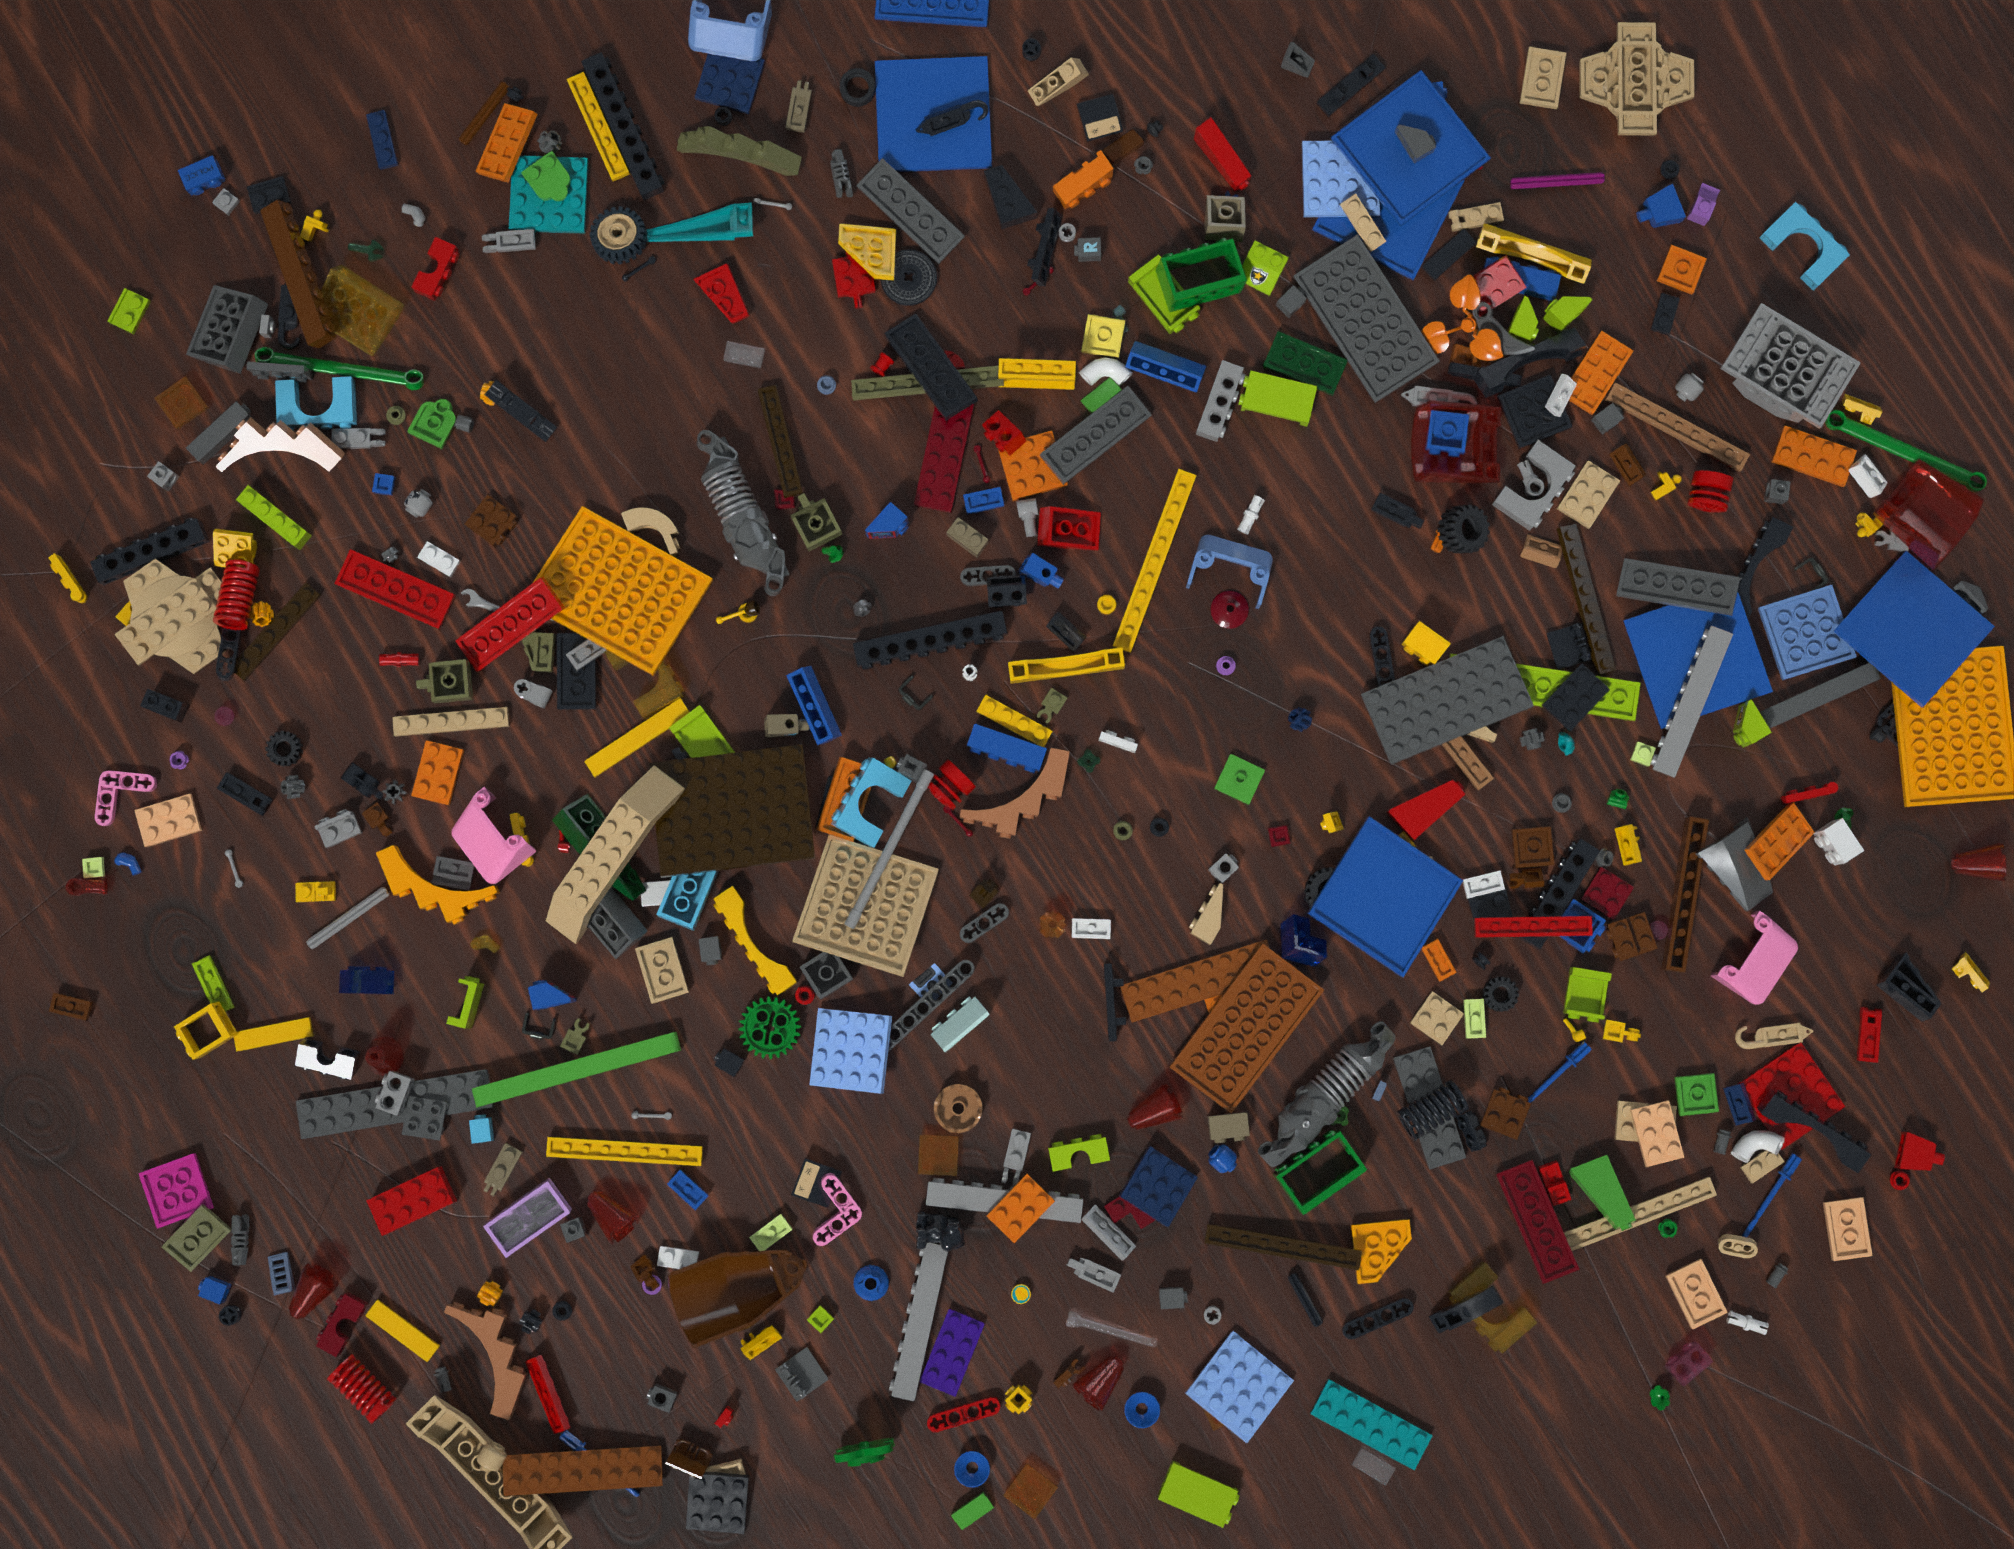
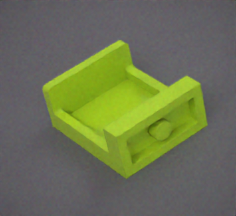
[1563,967,1612,1023]
[446,976,484,1029]

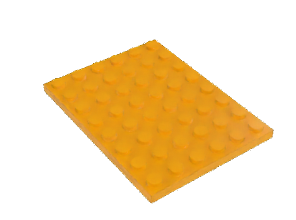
[533,506,713,676]
[1891,646,2014,807]

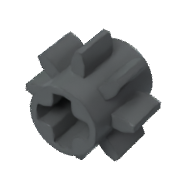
[537,130,562,154]
[1520,728,1545,751]
[281,775,305,799]
[382,780,408,805]

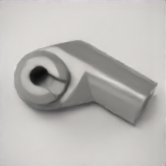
[402,203,425,227]

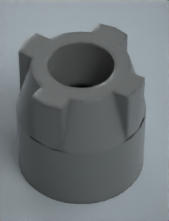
[455,415,475,433]

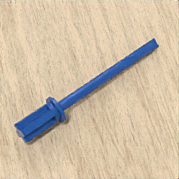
[1528,1042,1592,1103]
[1742,1153,1802,1237]
[559,1430,640,1497]

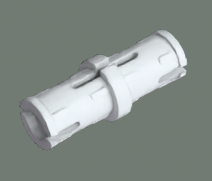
[1237,495,1265,535]
[962,664,978,681]
[1726,1311,1769,1335]

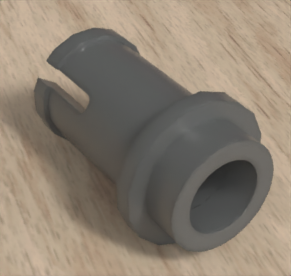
[1713,1129,1732,1155]
[1766,1263,1789,1288]
[433,1366,452,1393]

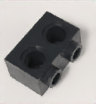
[987,575,1027,608]
[140,689,189,723]

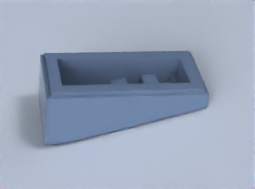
[268,1252,296,1296]

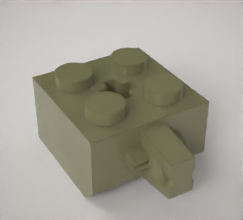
[790,493,843,552]
[416,659,473,703]

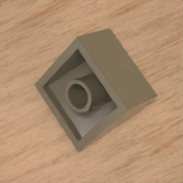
[1204,195,1246,242]

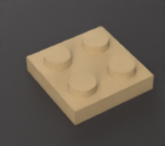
[1410,991,1464,1045]

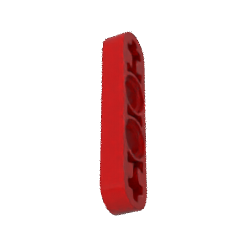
[927,1397,1001,1432]

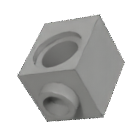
[147,461,180,492]
[1208,854,1239,884]

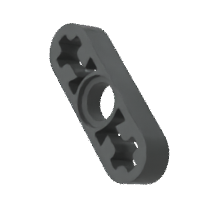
[960,565,1016,586]
[960,904,1009,943]

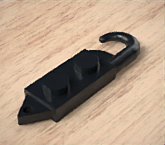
[915,100,988,137]
[278,282,300,349]

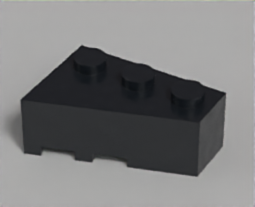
[984,165,1037,230]
[1876,952,1941,1022]

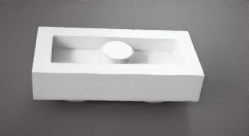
[1545,374,1577,417]
[417,541,461,577]
[1099,730,1138,753]
[1463,871,1505,899]
[1072,918,1111,939]
[657,1246,699,1269]

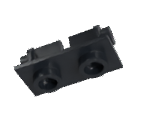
[1456,1110,1487,1152]

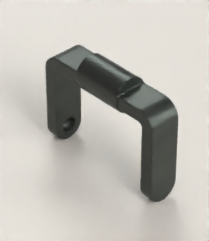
[1794,558,1828,592]
[899,675,934,710]
[522,1012,557,1040]

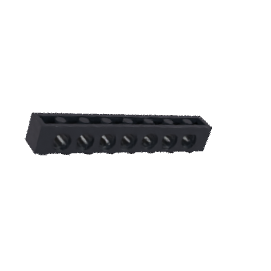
[581,52,665,201]
[853,611,1007,670]

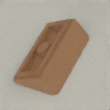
[1520,534,1562,568]

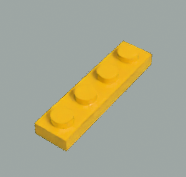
[976,695,1053,747]

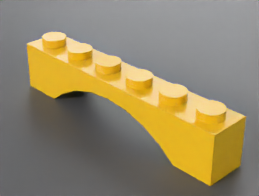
[1476,223,1591,284]
[1008,647,1125,684]
[713,886,798,995]

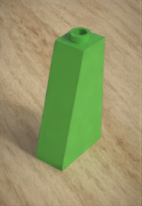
[1569,1155,1635,1231]

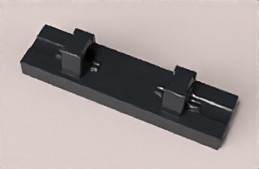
[1316,54,1386,118]
[1027,208,1062,287]
[484,380,557,442]
[1103,964,1126,1042]

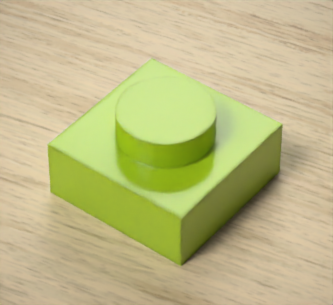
[807,1305,834,1333]

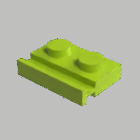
[108,288,151,334]

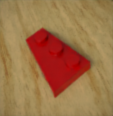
[693,263,750,324]

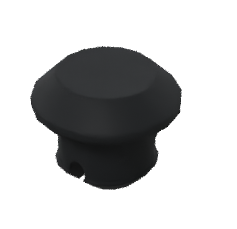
[1147,120,1163,137]
[1869,727,1887,743]

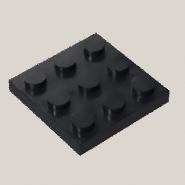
[1497,375,1573,449]
[686,1471,749,1534]

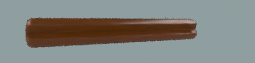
[459,81,509,145]

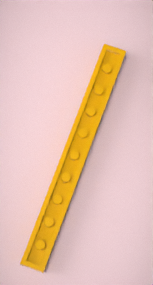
[1113,469,1196,653]

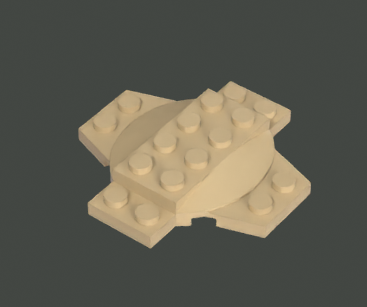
[1579,22,1694,136]
[115,559,226,674]

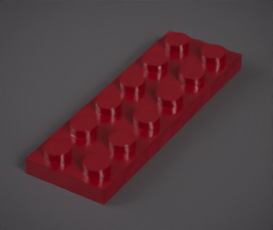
[914,404,974,513]
[1496,1160,1580,1284]

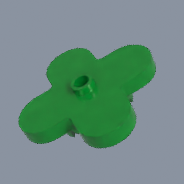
[834,1438,895,1467]

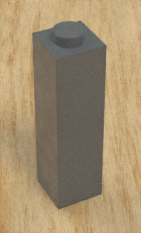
[186,401,254,465]

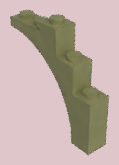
[677,126,802,176]

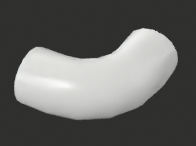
[1079,358,1133,386]
[1731,1130,1785,1163]

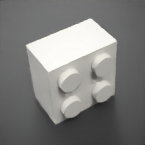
[1814,818,1864,865]

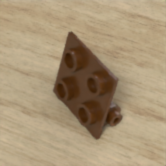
[665,1439,713,1479]

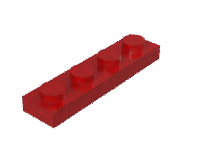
[525,1355,571,1434]

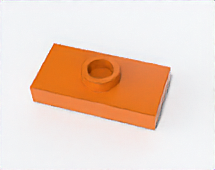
[1421,939,1457,982]

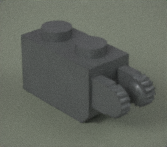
[896,754,928,783]

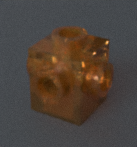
[1039,911,1066,939]

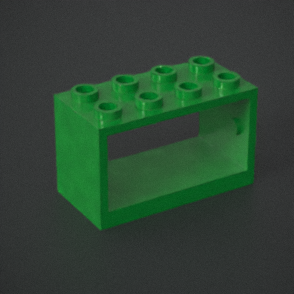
[1156,238,1247,313]
[1273,1129,1367,1215]

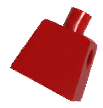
[1894,1132,1945,1171]

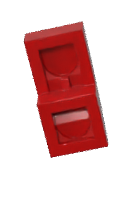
[1538,1160,1572,1206]

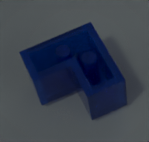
[1280,914,1327,967]
[339,966,394,994]

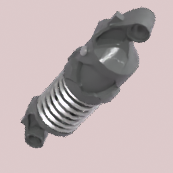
[696,430,790,596]
[1258,1021,1396,1167]

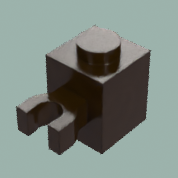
[969,878,999,909]

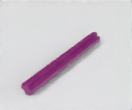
[1510,172,1605,189]

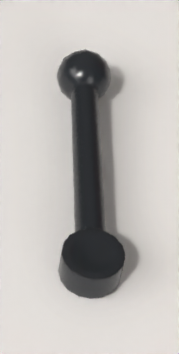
[622,256,656,282]

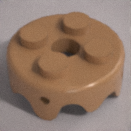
[934,1084,982,1133]

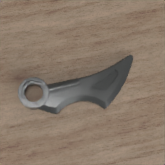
[1473,302,1535,355]

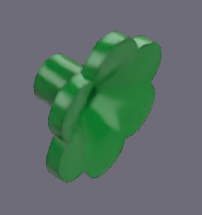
[1650,1385,1670,1411]

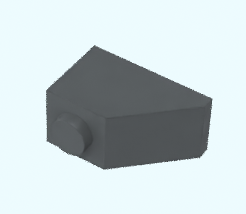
[1395,125,1436,164]

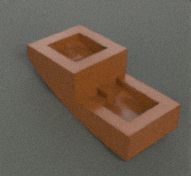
[1449,344,1492,367]

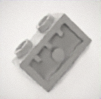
[315,809,362,848]

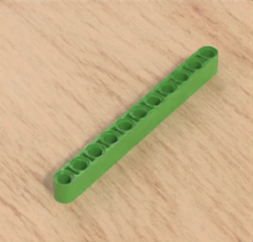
[471,1032,681,1108]

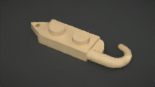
[1735,1023,1813,1049]

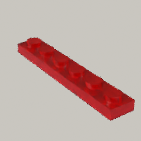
[1474,916,1592,938]

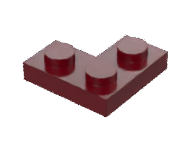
[1104,1197,1155,1229]

